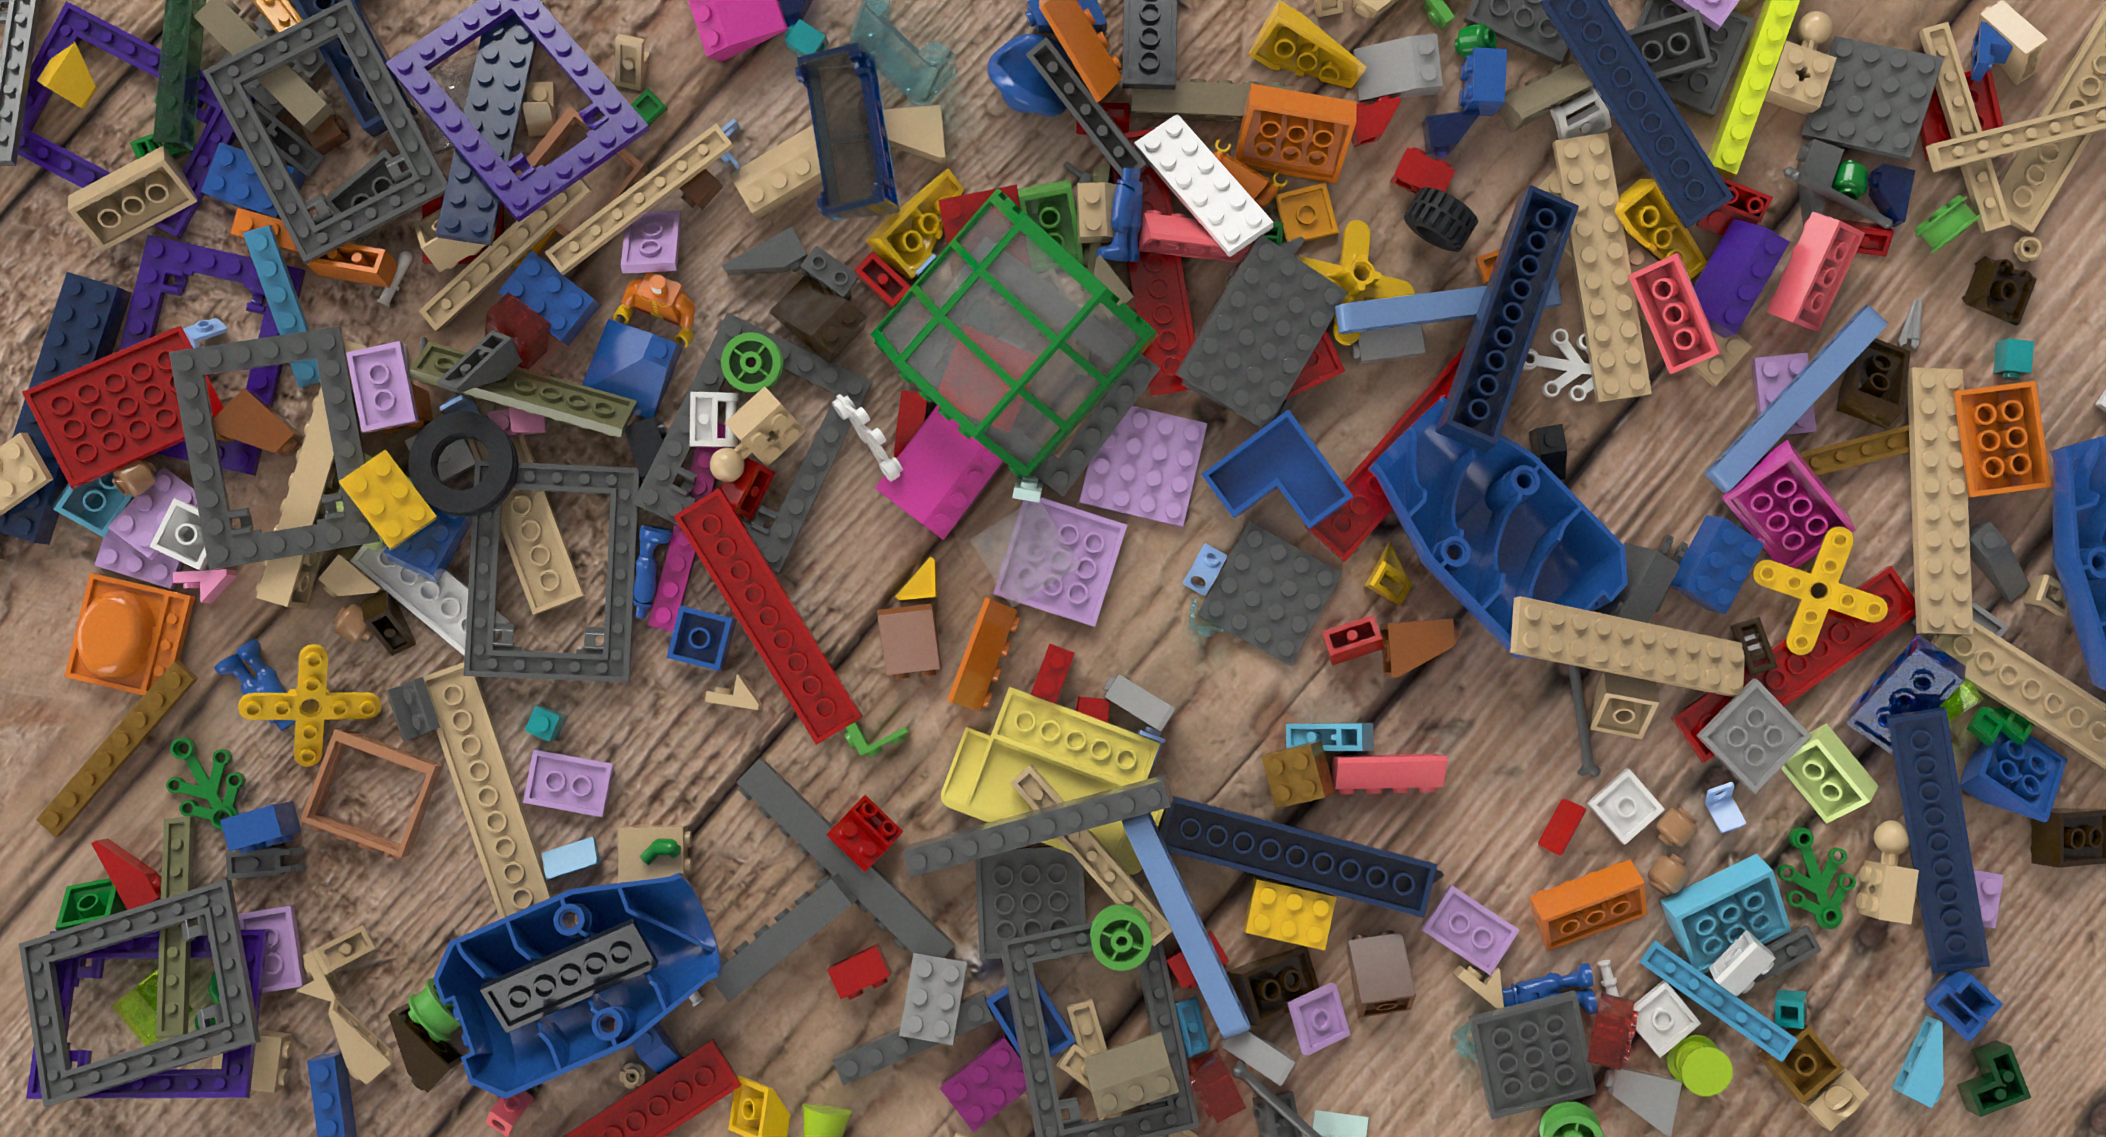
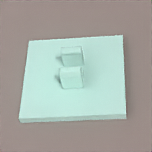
[1312,1110,1369,1137]

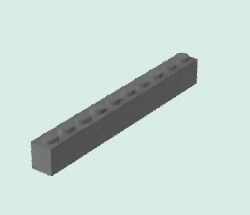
[737,758,955,958]
[903,774,1174,877]

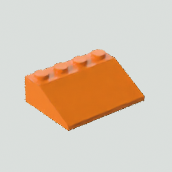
[1039,0,1123,102]
[1234,83,1356,184]
[1953,381,2052,498]
[947,597,1021,711]

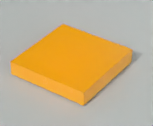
[1274,182,1339,244]

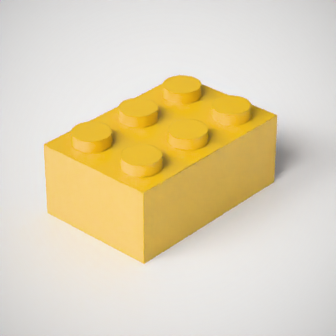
[338,449,437,551]
[1242,876,1336,950]

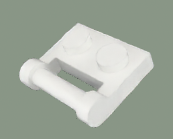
[1550,87,1612,140]
[690,392,739,448]

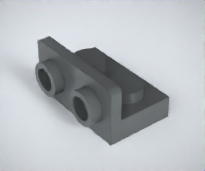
[800,246,859,300]
[386,677,440,741]
[1252,1090,1302,1137]

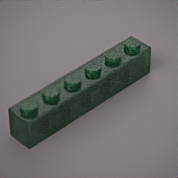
[153,0,206,151]

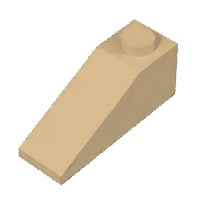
[328,998,393,1085]

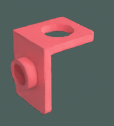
[486,1091,533,1137]

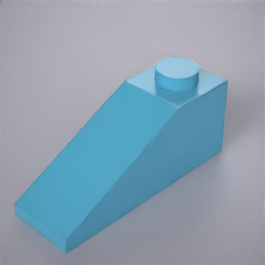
[1286,723,1374,751]
[1892,1016,1944,1108]

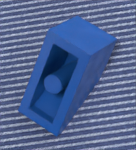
[632,1022,683,1074]

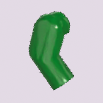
[640,838,681,865]

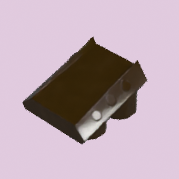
[1962,256,2037,326]

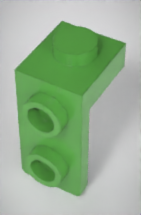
[1423,0,1455,31]
[845,722,910,758]

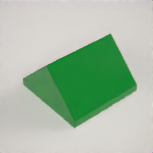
[55,878,127,932]

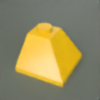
[728,1075,790,1137]

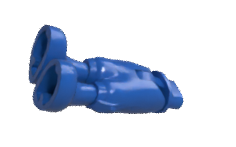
[1096,168,1143,262]
[633,525,673,618]
[214,639,295,732]
[1502,963,1598,1015]

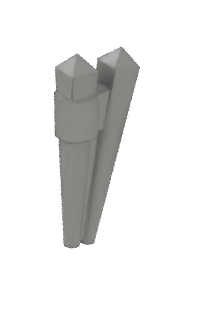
[1897,299,1923,350]

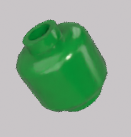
[1454,23,1496,60]
[1831,160,1868,200]

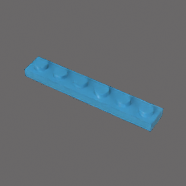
[243,225,320,388]
[1639,940,1798,1062]

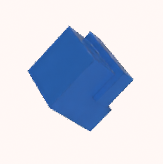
[1924,970,2003,1042]

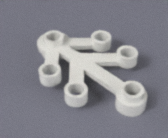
[1522,328,1594,402]
[832,394,903,482]

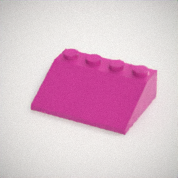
[688,0,788,61]
[875,405,1003,540]
[1722,440,1856,568]

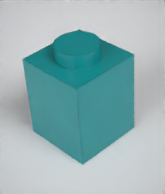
[785,19,829,65]
[1993,338,2035,380]
[524,706,567,742]
[1775,989,1807,1029]

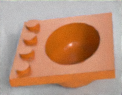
[64,573,196,695]

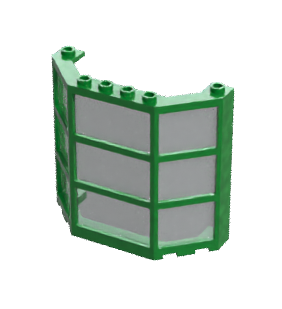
[871,188,1159,479]

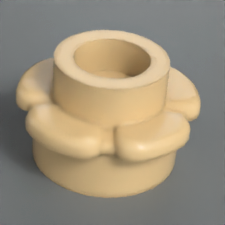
[2014,236,2042,262]
[619,1062,646,1089]

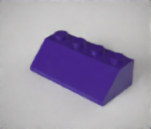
[1693,219,1790,338]

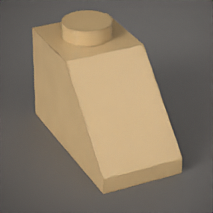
[318,554,385,597]

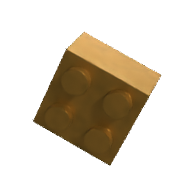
[1261,740,1335,809]
[1757,1024,1845,1104]

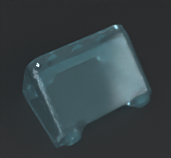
[849,0,957,105]

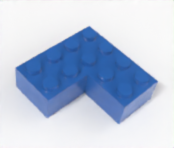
[1201,410,1354,530]

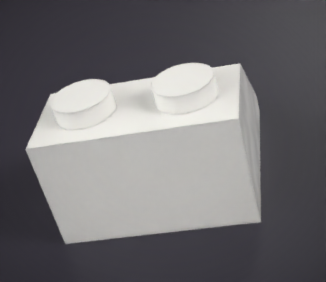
[149,498,234,571]
[1709,930,1776,997]

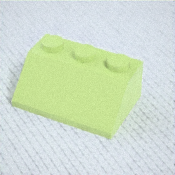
[1781,723,1879,824]

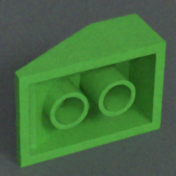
[1018,179,1084,273]

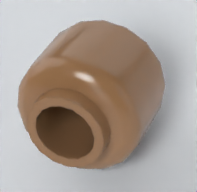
[112,459,156,497]
[332,604,372,643]
[1656,807,1698,847]
[1648,854,1689,896]

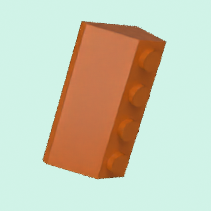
[1529,859,1647,952]

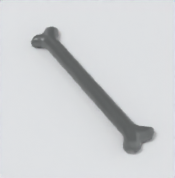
[1783,166,1894,229]
[1568,664,1601,777]
[1232,1060,1322,1137]

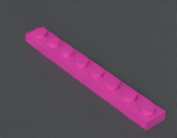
[648,423,725,632]

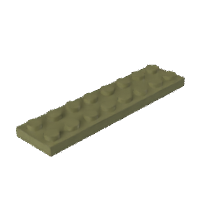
[409,342,637,438]

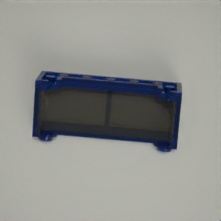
[795,42,900,220]

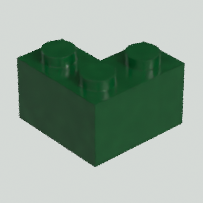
[1957,1040,2031,1117]

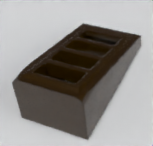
[1730,617,1778,676]

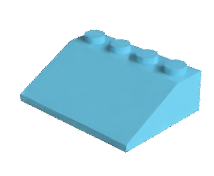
[1660,854,1792,974]

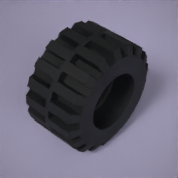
[1404,187,1478,252]

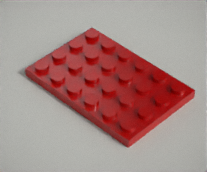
[22,325,224,489]

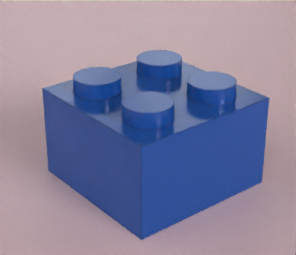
[1458,47,1507,116]
[666,605,737,671]
[220,801,301,854]

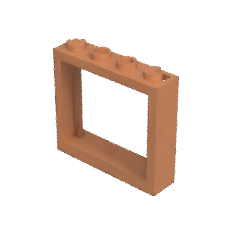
[515,106,649,237]
[300,728,443,860]

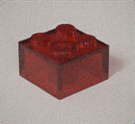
[484,292,551,370]
[1587,992,1638,1071]
[1188,1049,1246,1123]

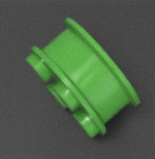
[1914,194,1982,255]
[721,332,784,393]
[1090,904,1152,971]
[408,978,461,1043]
[1539,1102,1604,1137]

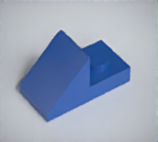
[1970,22,2013,81]

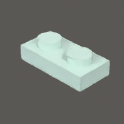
[1012,475,1044,503]

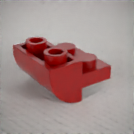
[1696,177,1773,236]
[826,795,904,872]

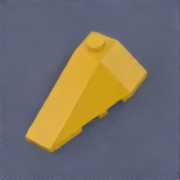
[1248,1,1367,89]
[865,168,964,279]
[1615,179,1707,280]

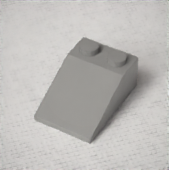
[1353,33,1443,102]

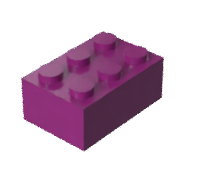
[940,1033,1027,1132]

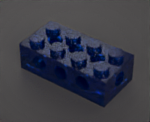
[1846,634,1966,755]

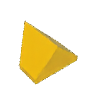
[37,42,98,109]
[1364,541,1414,606]
[895,556,938,601]

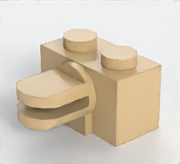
[1798,1069,1870,1131]

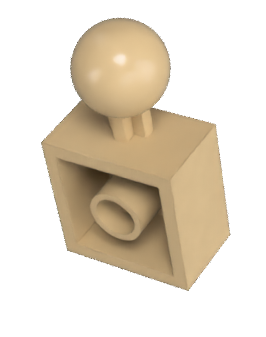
[1764,11,1837,116]
[710,386,806,482]
[1856,820,1919,925]

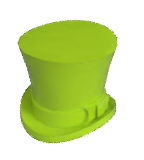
[1666,1035,1733,1096]
[802,1103,852,1137]

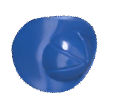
[987,34,1075,117]

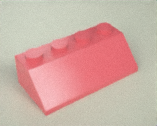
[1138,210,1253,263]
[1767,212,1865,333]
[1628,253,1721,374]
[1331,754,1448,794]

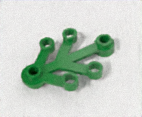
[166,738,246,831]
[1777,827,1856,929]

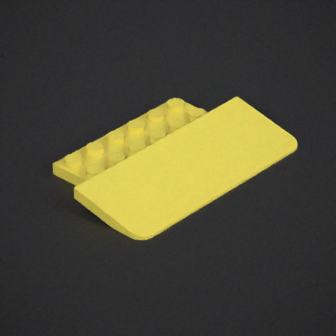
[941,686,1164,875]

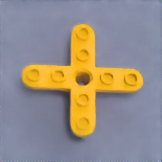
[1298,220,1415,345]
[1752,526,1888,655]
[238,644,381,767]

